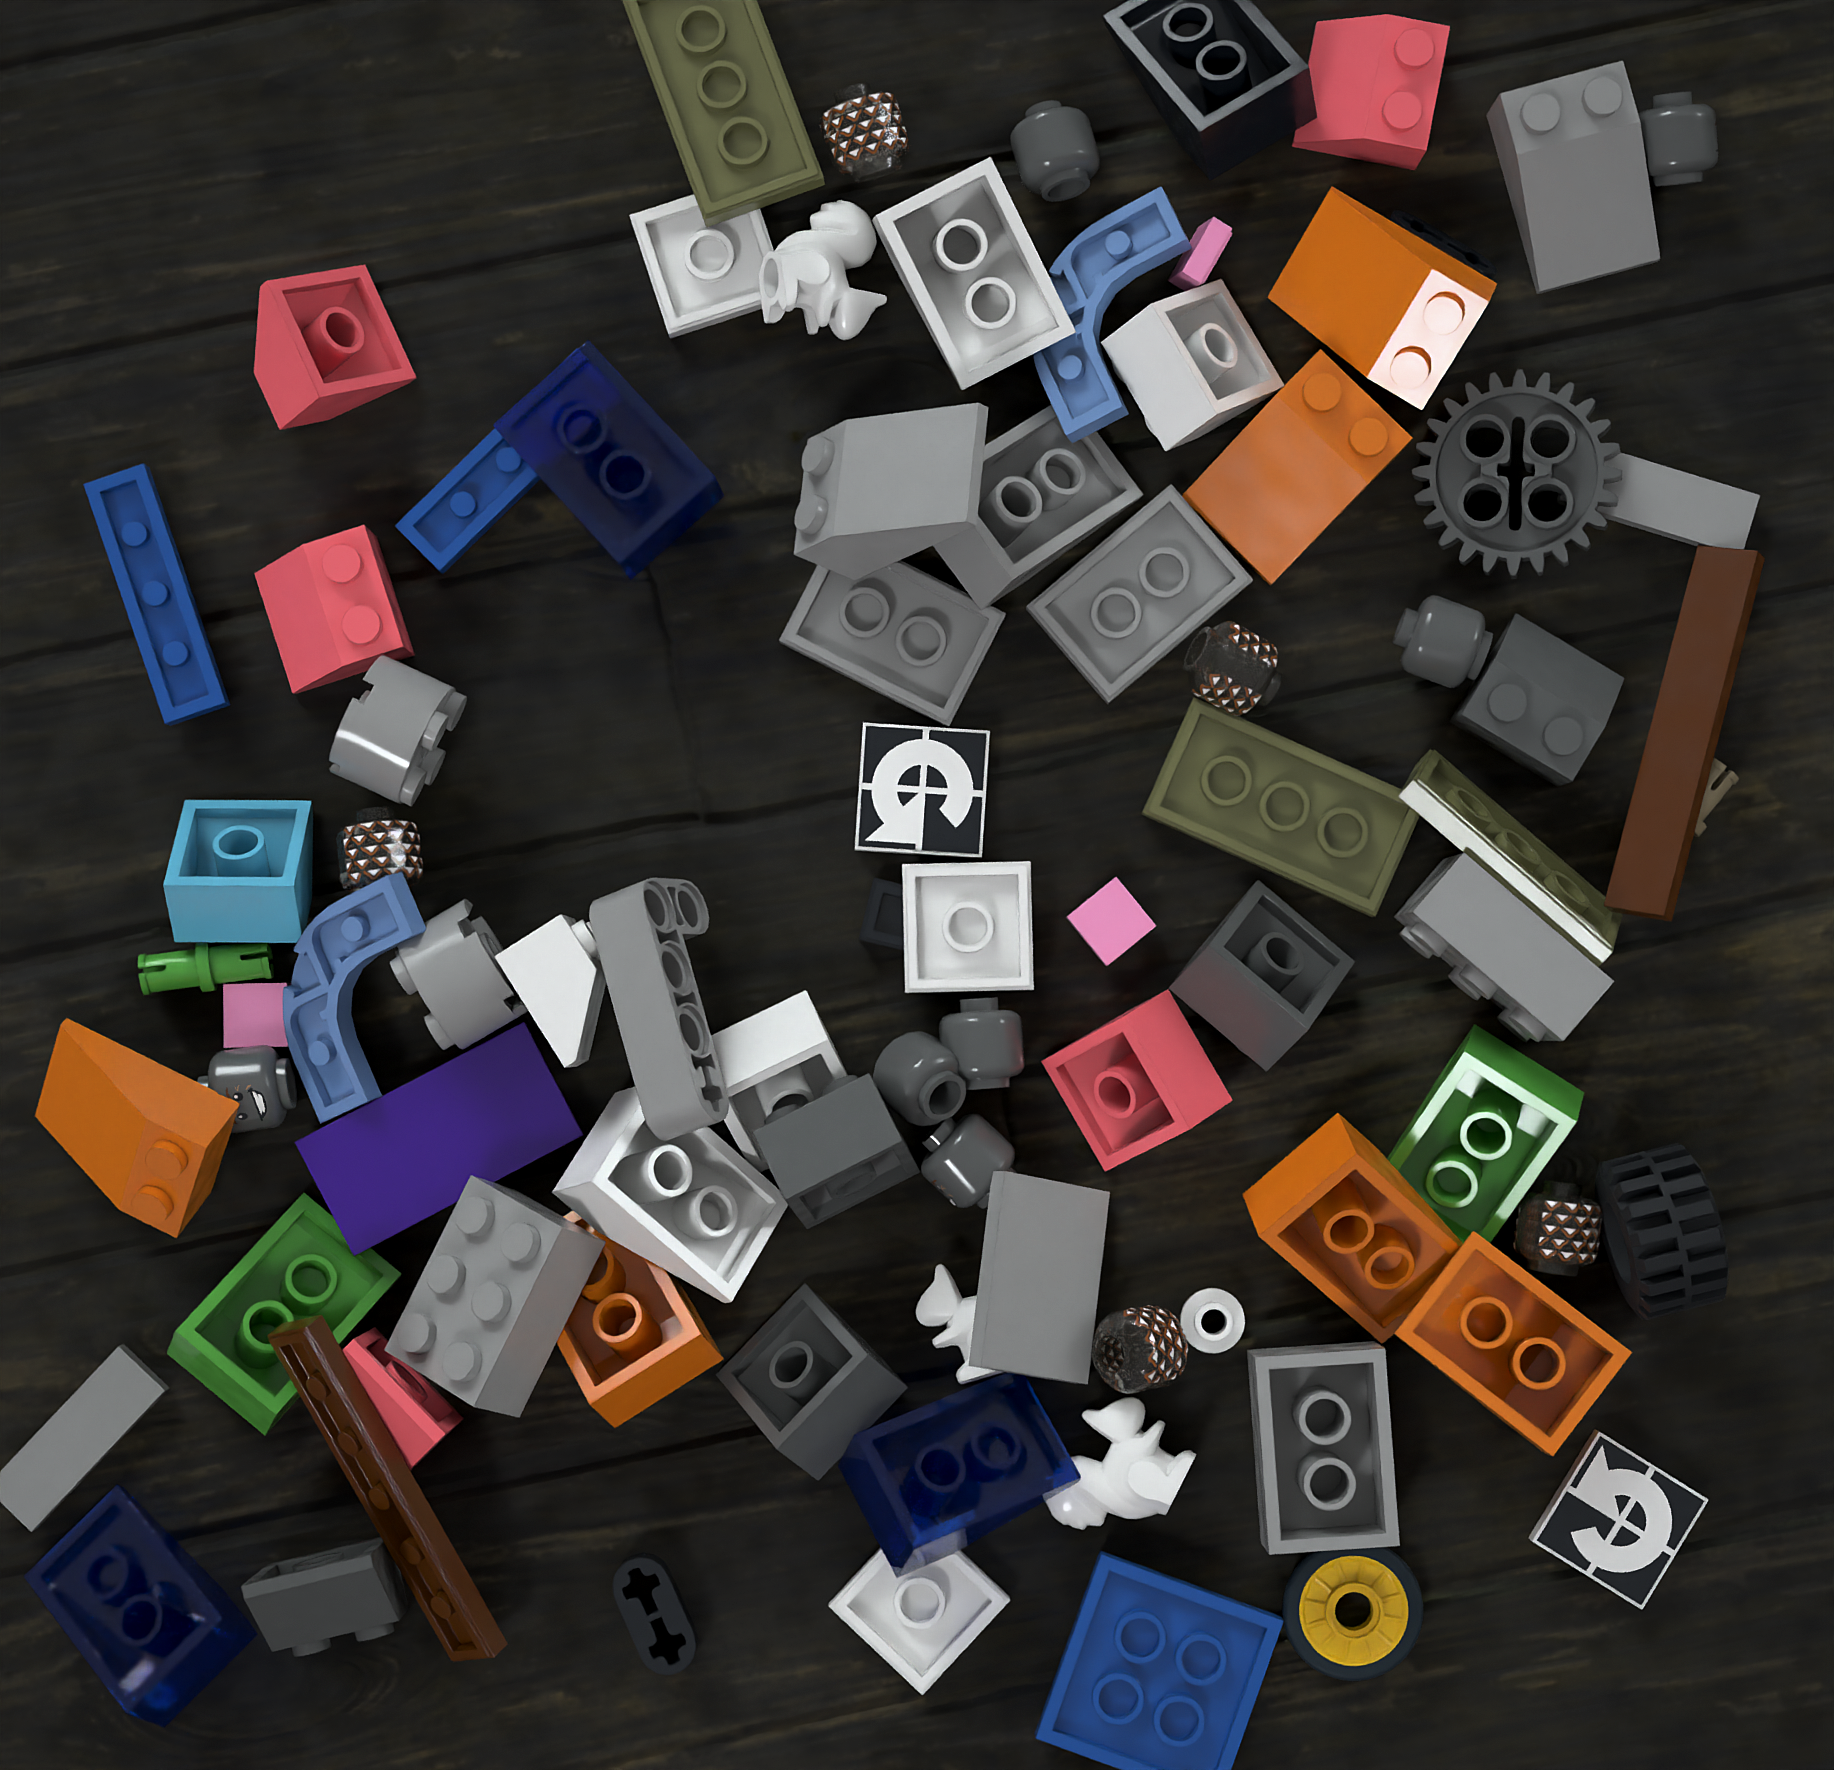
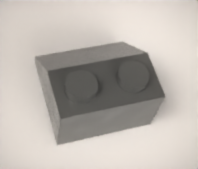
[1449,613,1624,787]
[1169,880,1355,1071]
[752,1073,920,1229]
[716,1283,908,1481]
[241,1537,409,1657]

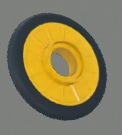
[1282,1547,1423,1681]

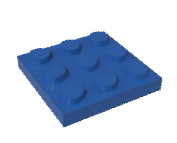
[1035,1551,1284,1770]

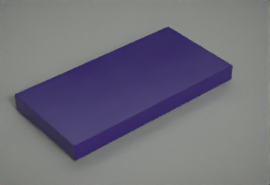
[295,1022,584,1256]

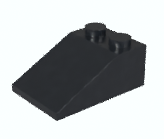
[1103,0,1317,181]

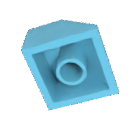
[163,800,313,943]

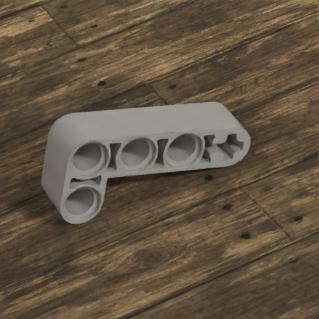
[589,878,729,1141]

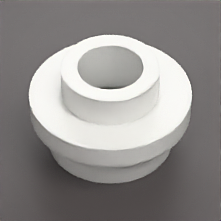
[1180,1288,1245,1353]

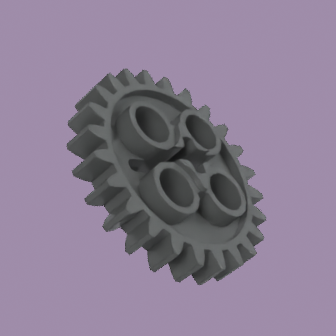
[1412,369,1622,579]

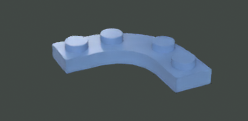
[1033,186,1192,444]
[283,872,426,1124]

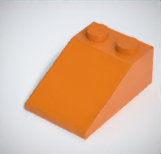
[1267,187,1497,410]
[1182,349,1413,586]
[35,1018,240,1238]
[1242,1113,1463,1344]
[557,1211,724,1428]
[1394,1231,1632,1456]

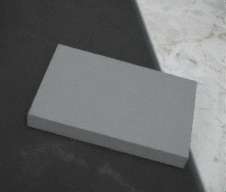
[1026,484,1253,705]
[779,560,1006,728]
[968,1171,1110,1384]

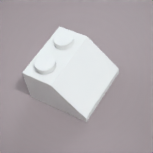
[1101,279,1285,451]
[494,914,606,1068]
[711,990,848,1173]

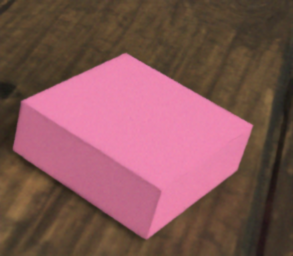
[1168,217,1233,291]
[1066,877,1156,966]
[223,983,291,1048]

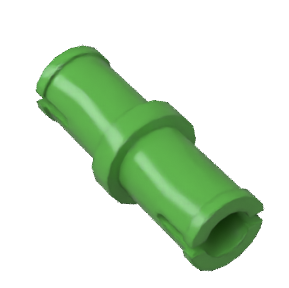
[138,942,274,995]

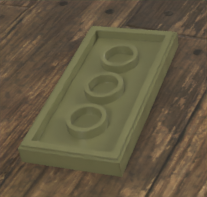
[622,0,825,228]
[1141,697,1420,917]
[1399,749,1623,967]

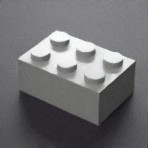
[1394,852,1614,1042]
[384,1175,606,1417]
[1247,1341,1400,1555]

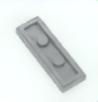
[1556,452,1760,549]
[0,1344,169,1532]

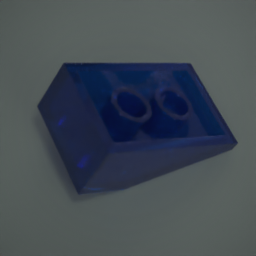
[493,340,724,580]
[838,1372,1081,1578]
[24,1484,258,1727]

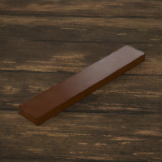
[1604,545,1765,922]
[267,1315,508,1662]

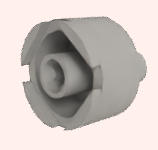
[329,655,467,806]
[390,899,528,1050]

